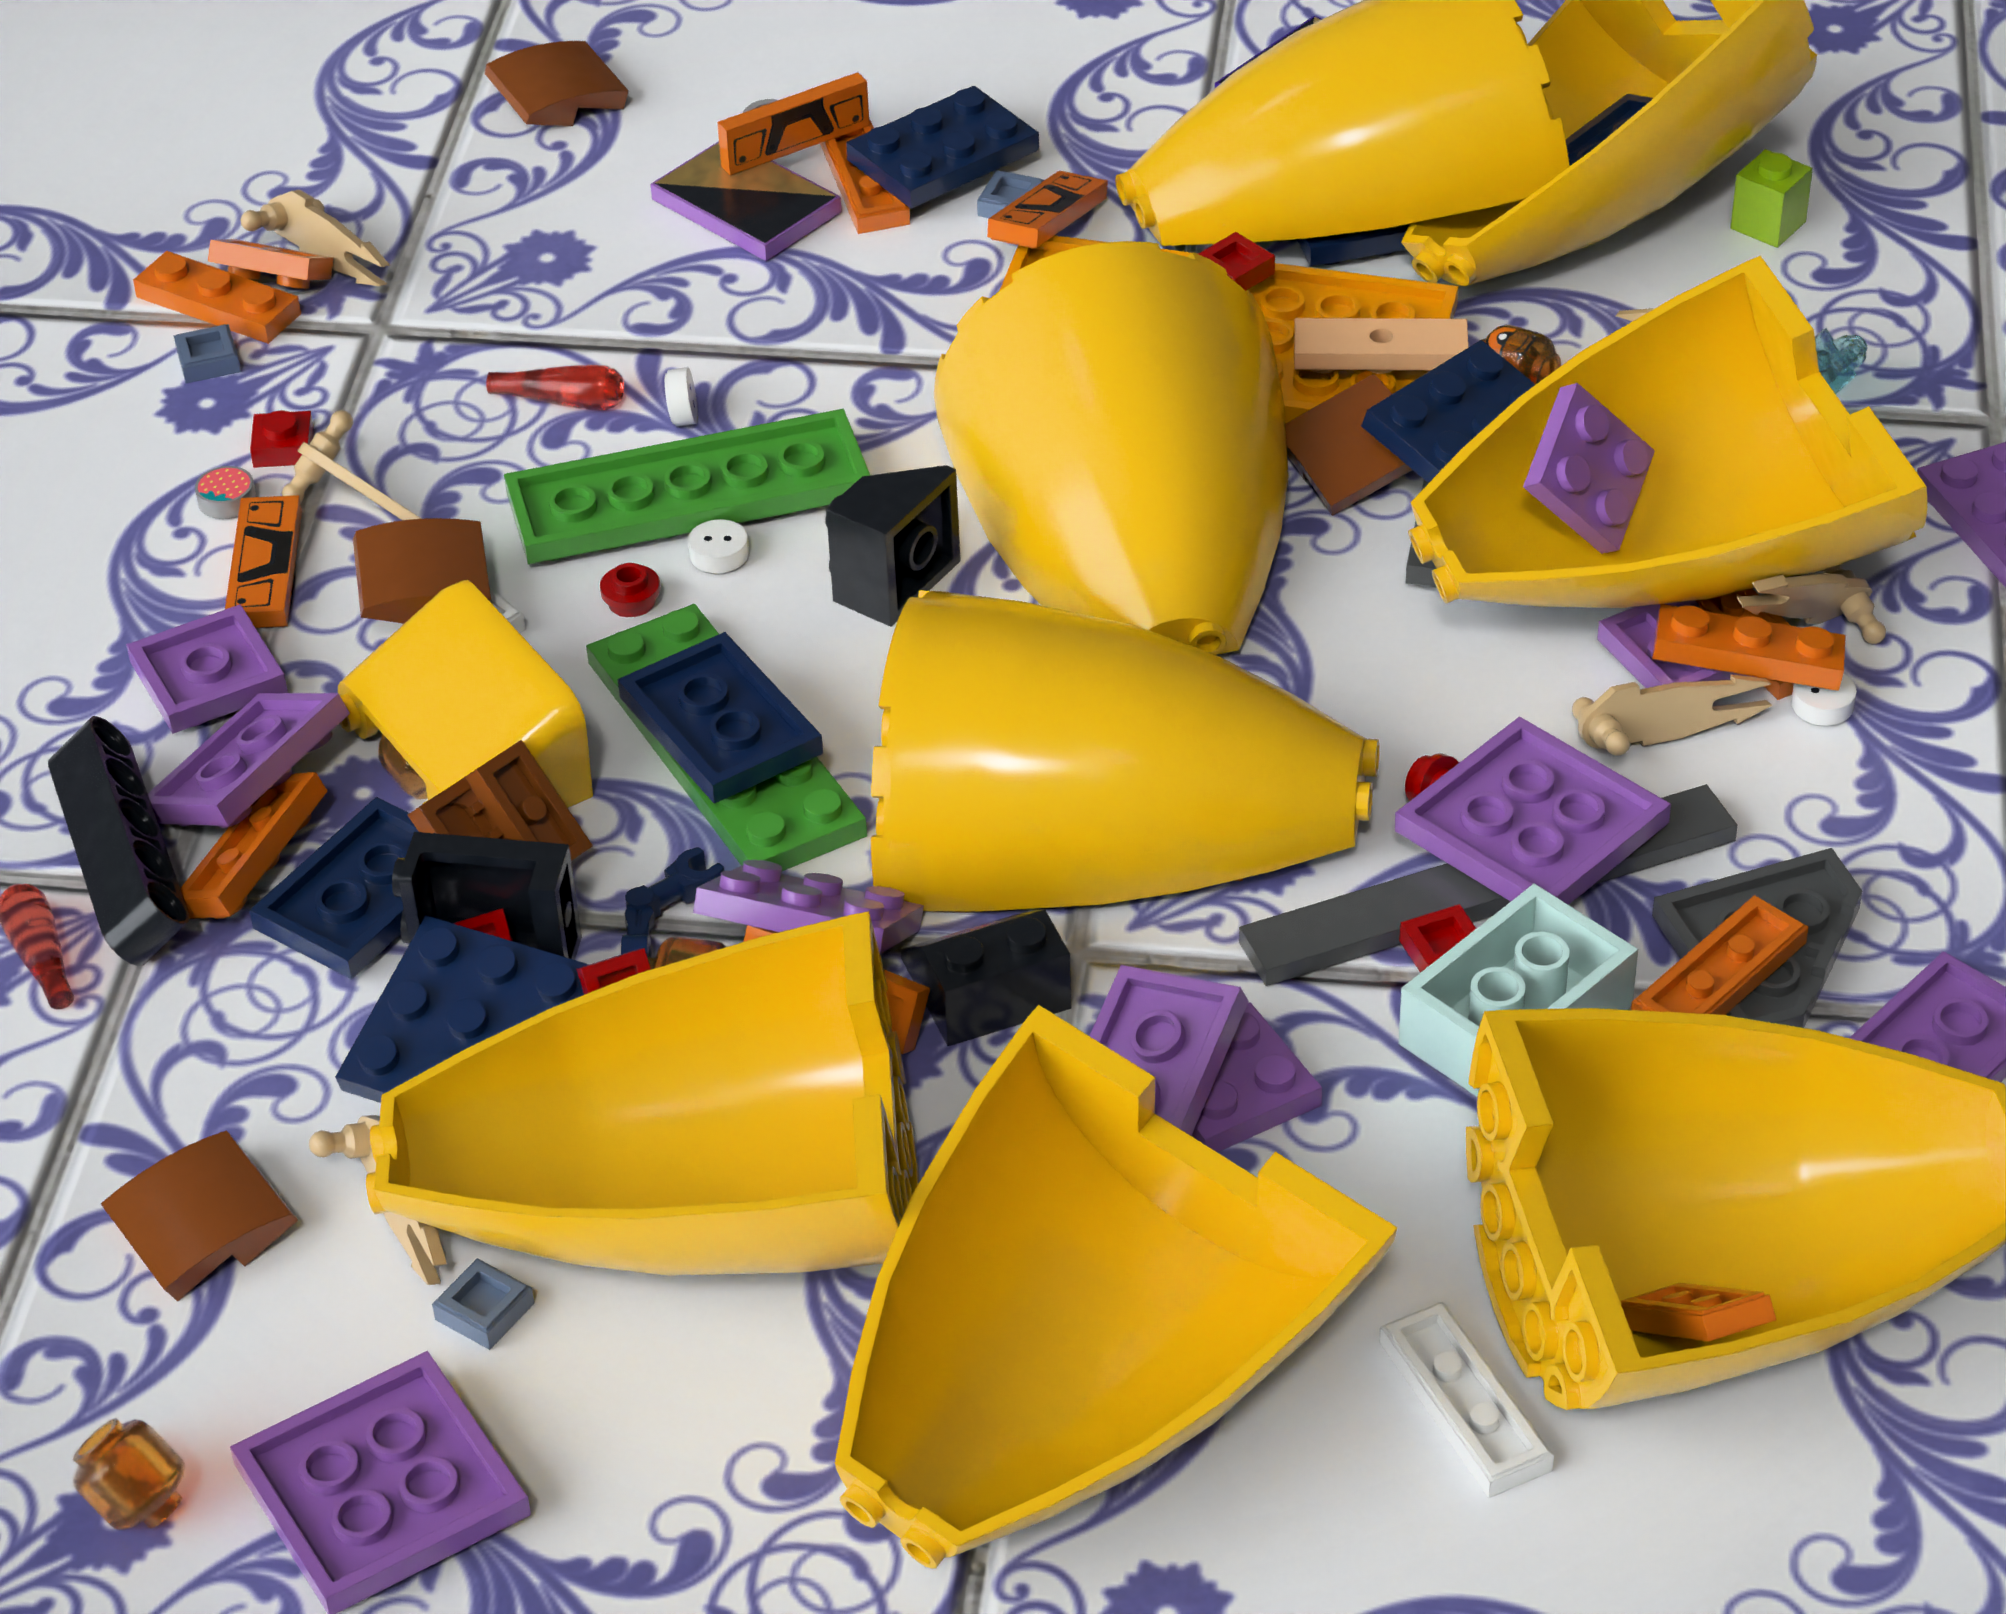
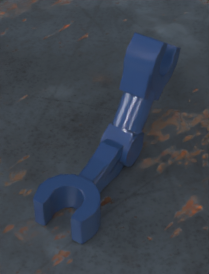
[621,847,724,970]

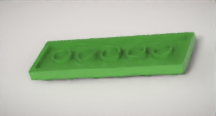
[504,408,870,564]
[586,603,867,871]

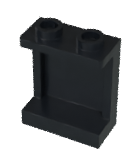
[392,832,582,960]

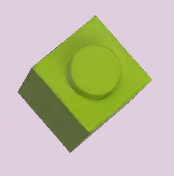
[1730,149,1813,248]

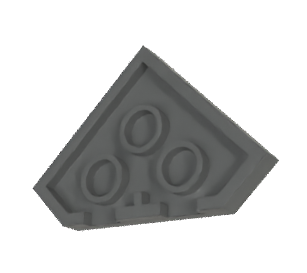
[1652,848,1862,1028]

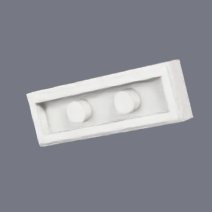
[1379,1301,1554,1498]

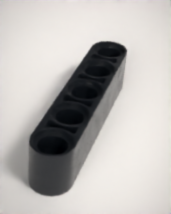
[48,716,190,966]

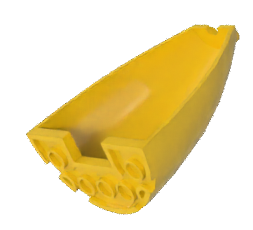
[1115,0,1570,246]
[1401,0,1817,286]
[934,241,1289,655]
[1408,255,1928,608]
[871,590,1380,912]
[366,911,920,1276]
[835,1004,1398,1569]
[1466,1008,2006,1410]

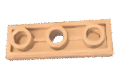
[1294,318,1469,374]

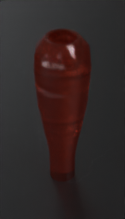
[486,365,624,411]
[0,884,74,1010]

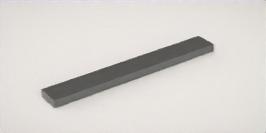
[1239,784,1738,986]

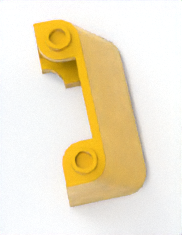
[338,580,593,808]

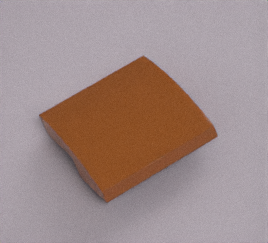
[484,41,629,126]
[1285,373,1412,516]
[353,518,491,624]
[408,739,593,861]
[100,1130,298,1302]

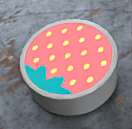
[195,466,256,519]

